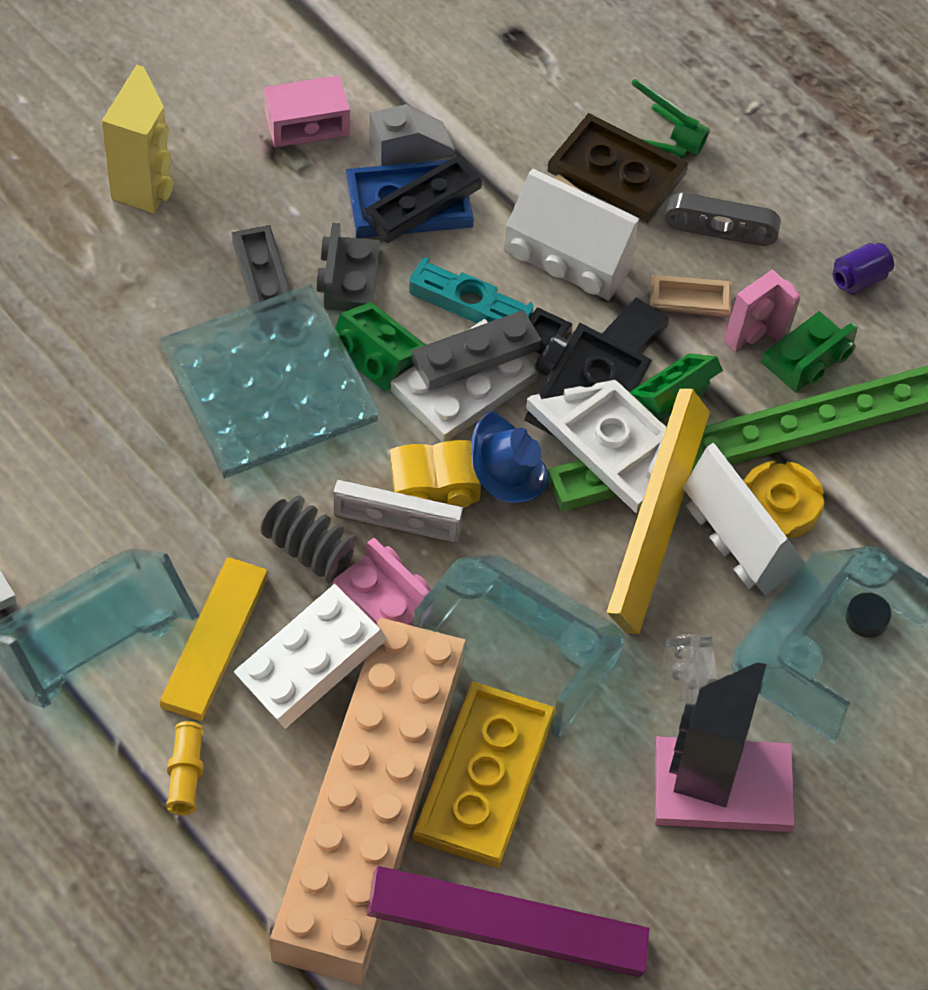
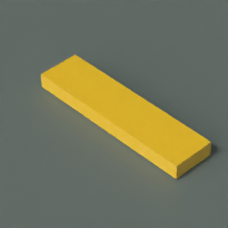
[160,557,268,722]

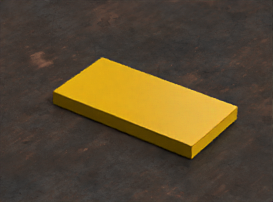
[413,681,557,870]

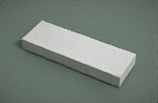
[333,480,463,542]

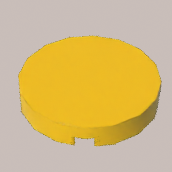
[743,461,824,538]

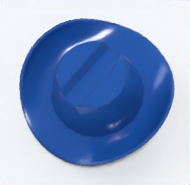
[471,411,548,503]

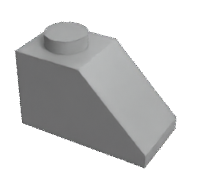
[369,104,455,166]

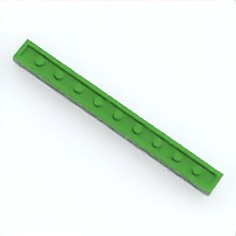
[547,365,928,512]

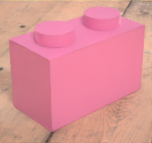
[264,75,350,148]

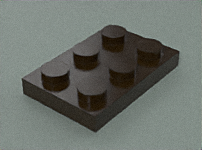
[547,113,688,223]

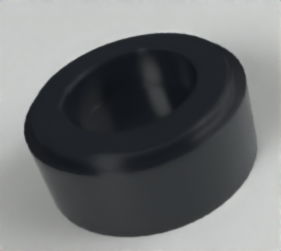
[534,334,568,377]
[846,592,891,638]

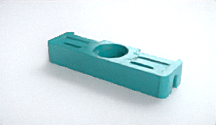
[409,257,534,323]

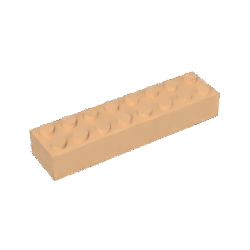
[270,617,465,986]

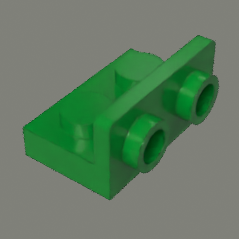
[329,302,426,391]
[761,311,858,393]
[629,353,723,422]

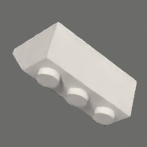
[504,168,639,301]
[683,443,807,596]

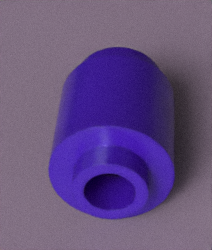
[832,243,894,295]

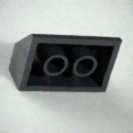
[669,662,767,808]

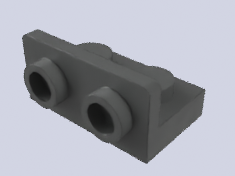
[316,222,380,311]

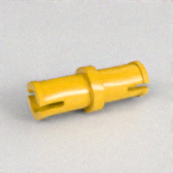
[166,721,204,816]

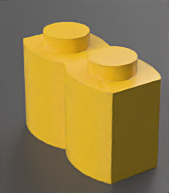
[390,440,481,508]

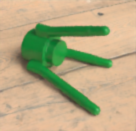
[631,79,710,159]

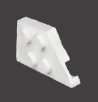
[526,380,667,513]

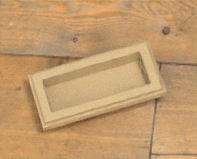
[650,275,732,317]

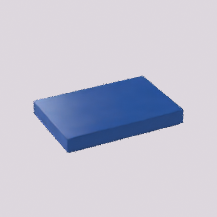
[346,158,474,238]

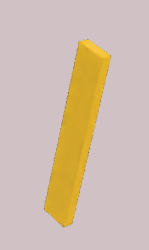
[607,389,710,634]

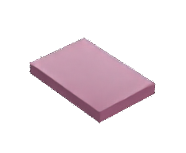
[655,736,794,832]

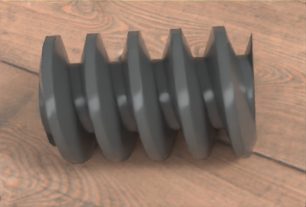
[260,495,357,584]

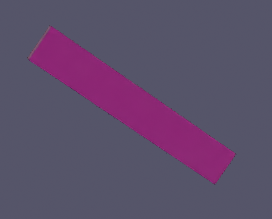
[367,866,650,977]

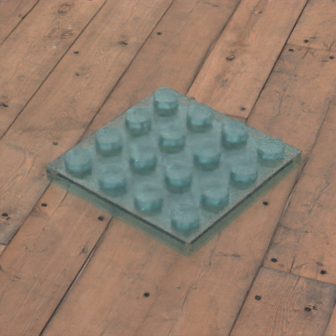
[159,284,379,479]

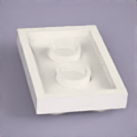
[390,319,538,442]
[234,584,387,729]

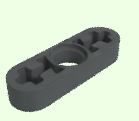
[665,193,781,246]

